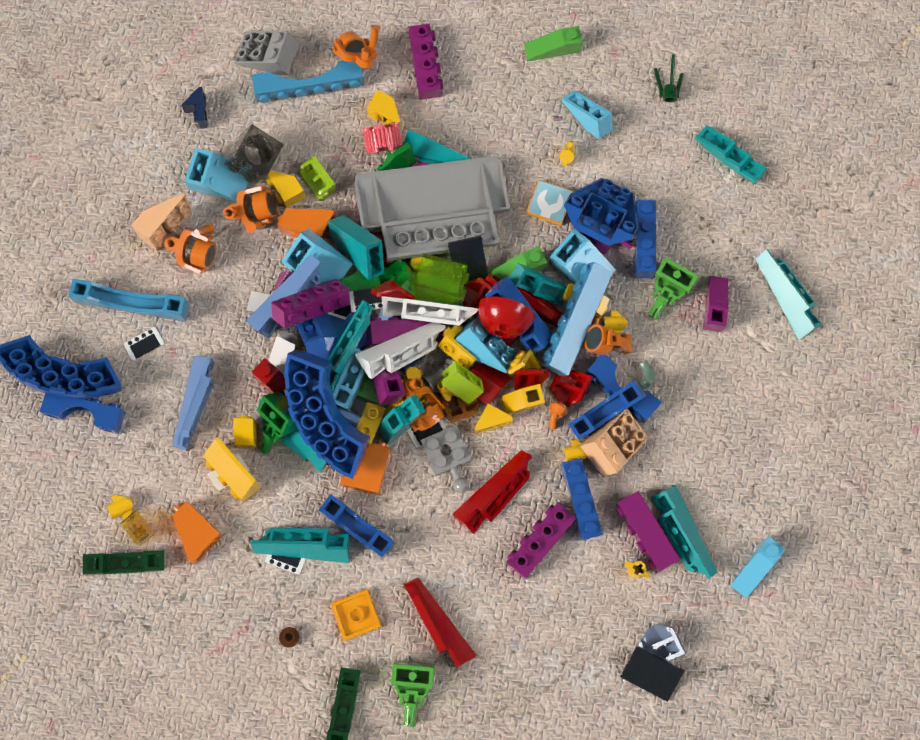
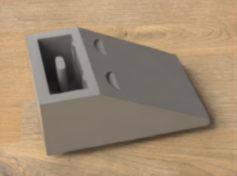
[234,31,299,75]

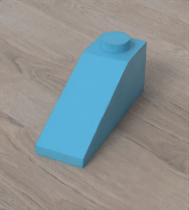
[562,90,613,139]
[332,348,366,412]
[730,537,785,598]

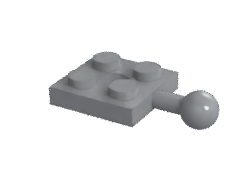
[421,425,471,493]

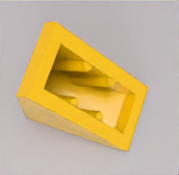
[475,404,513,434]

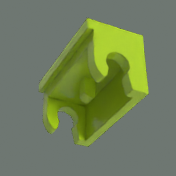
[299,155,337,201]
[441,360,484,404]

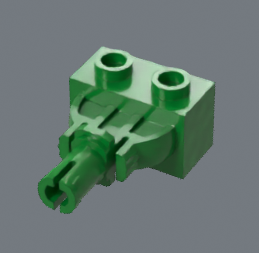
[256,391,298,454]

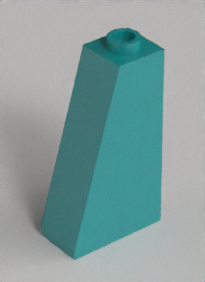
[328,215,384,280]

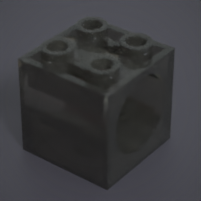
[224,124,284,184]

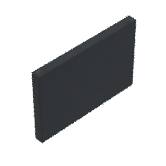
[448,235,488,288]
[620,646,684,702]

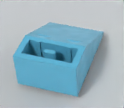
[184,148,252,202]
[281,229,353,285]
[549,229,616,284]
[454,314,515,373]

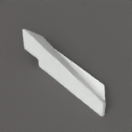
[382,297,478,326]
[355,322,445,379]

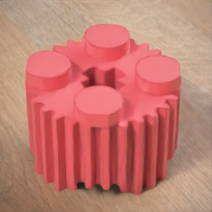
[363,122,402,154]

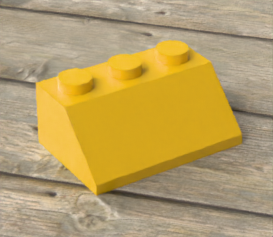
[203,437,262,502]

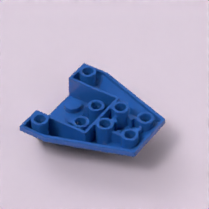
[564,178,639,245]
[294,312,373,360]

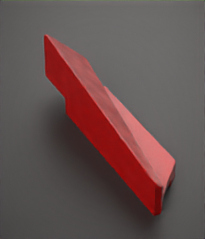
[485,273,564,328]
[452,450,532,534]
[404,578,476,668]

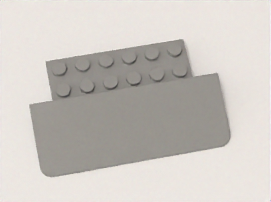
[355,156,510,261]

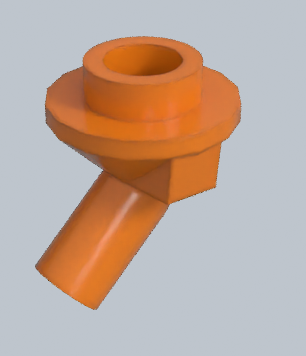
[548,401,568,429]

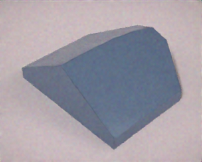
[638,623,686,661]

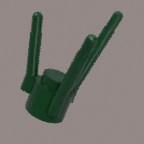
[654,54,683,102]

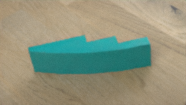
[695,125,767,184]

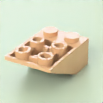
[131,193,192,251]
[580,409,648,477]

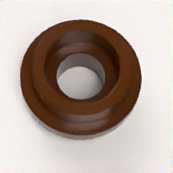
[279,627,300,648]

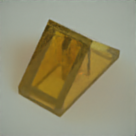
[121,510,156,546]

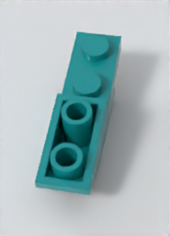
[378,394,426,446]

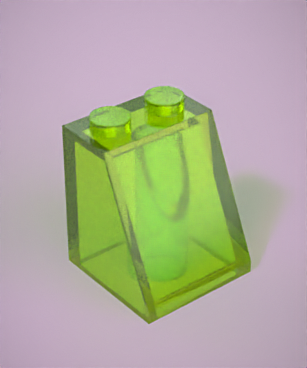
[411,253,469,306]

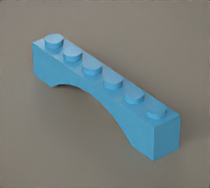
[252,60,364,103]
[68,278,190,322]

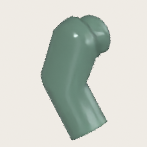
[639,360,656,389]

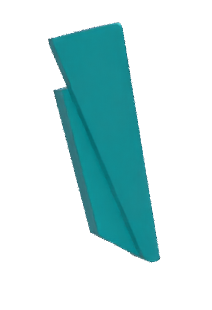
[403,130,471,165]

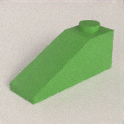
[524,26,582,61]
[488,246,547,280]

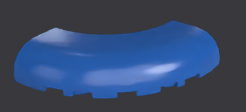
[0,335,122,398]
[284,351,370,479]

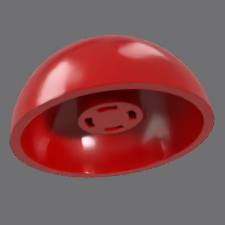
[478,297,535,338]

